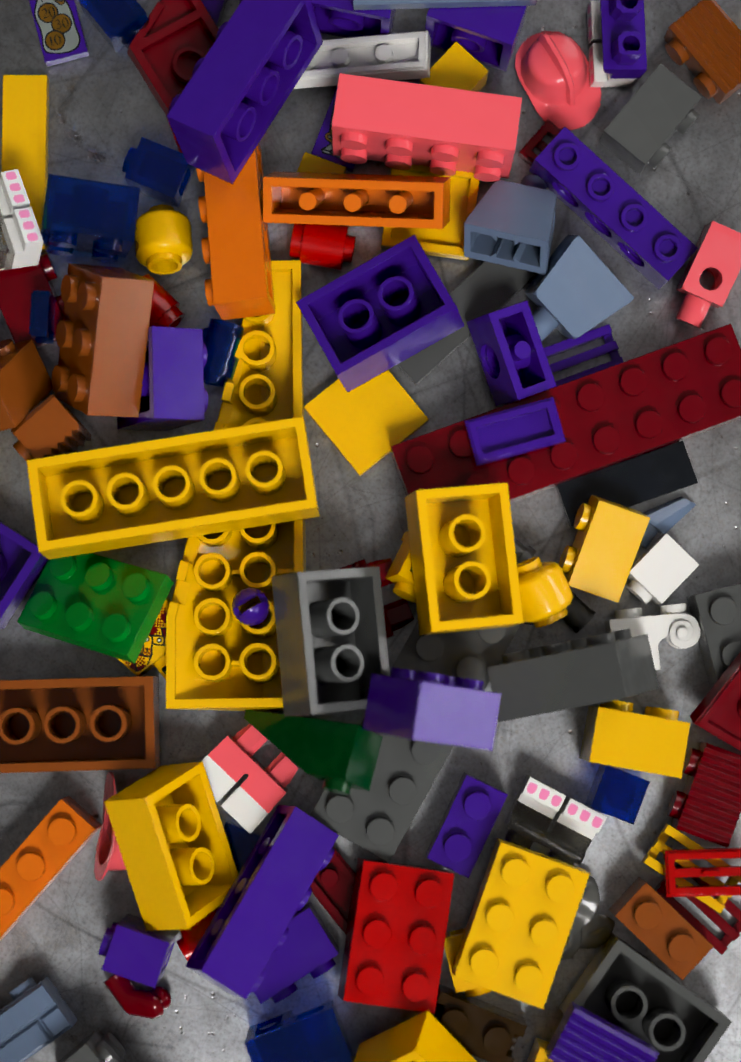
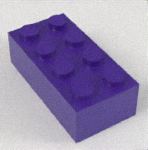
[166,0,323,184]

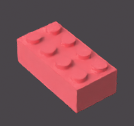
[332,73,522,182]

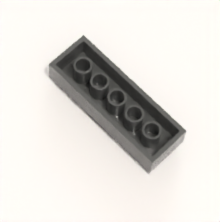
[310,621,521,863]

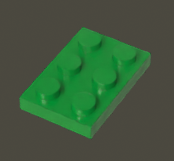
[17,553,174,663]

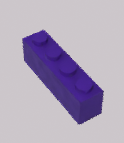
[186,805,339,999]

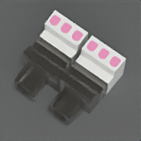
[0,169,44,271]
[503,774,607,865]

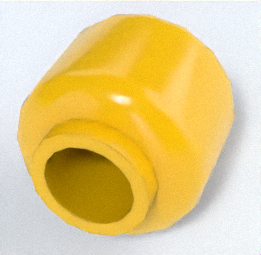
[134,205,193,275]
[517,556,573,628]

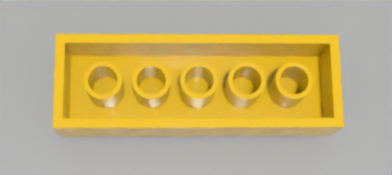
[26,416,320,560]

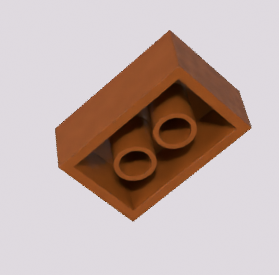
[51,263,154,418]

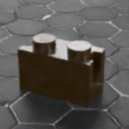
[431,984,527,1062]

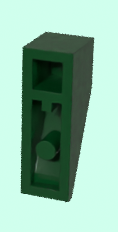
[244,710,382,795]

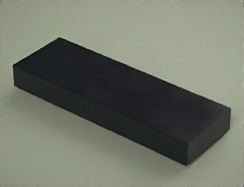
[555,441,698,528]

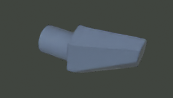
[640,497,696,549]

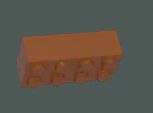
[0,676,161,773]

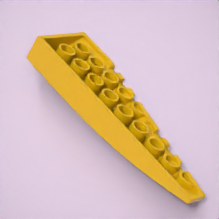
[166,260,306,711]

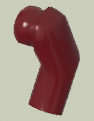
[104,974,171,1019]

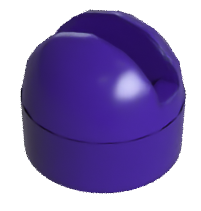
[232,587,270,626]

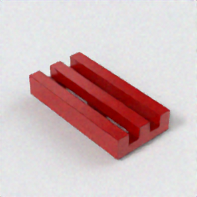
[662,847,741,897]

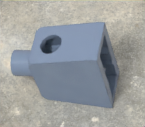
[464,175,557,275]
[525,235,634,342]

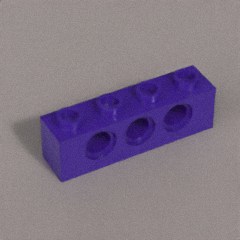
[529,127,698,290]

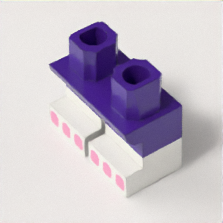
[586,0,647,87]

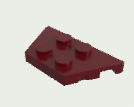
[127,0,219,116]

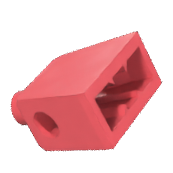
[676,221,741,329]

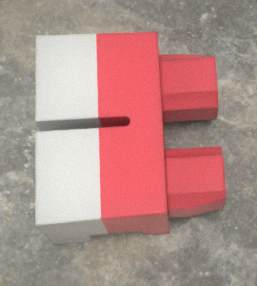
[201,724,299,834]

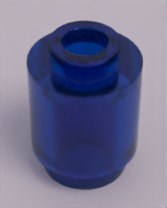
[202,318,244,388]

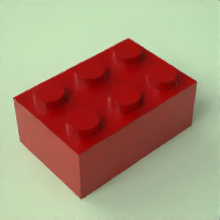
[338,858,455,1014]

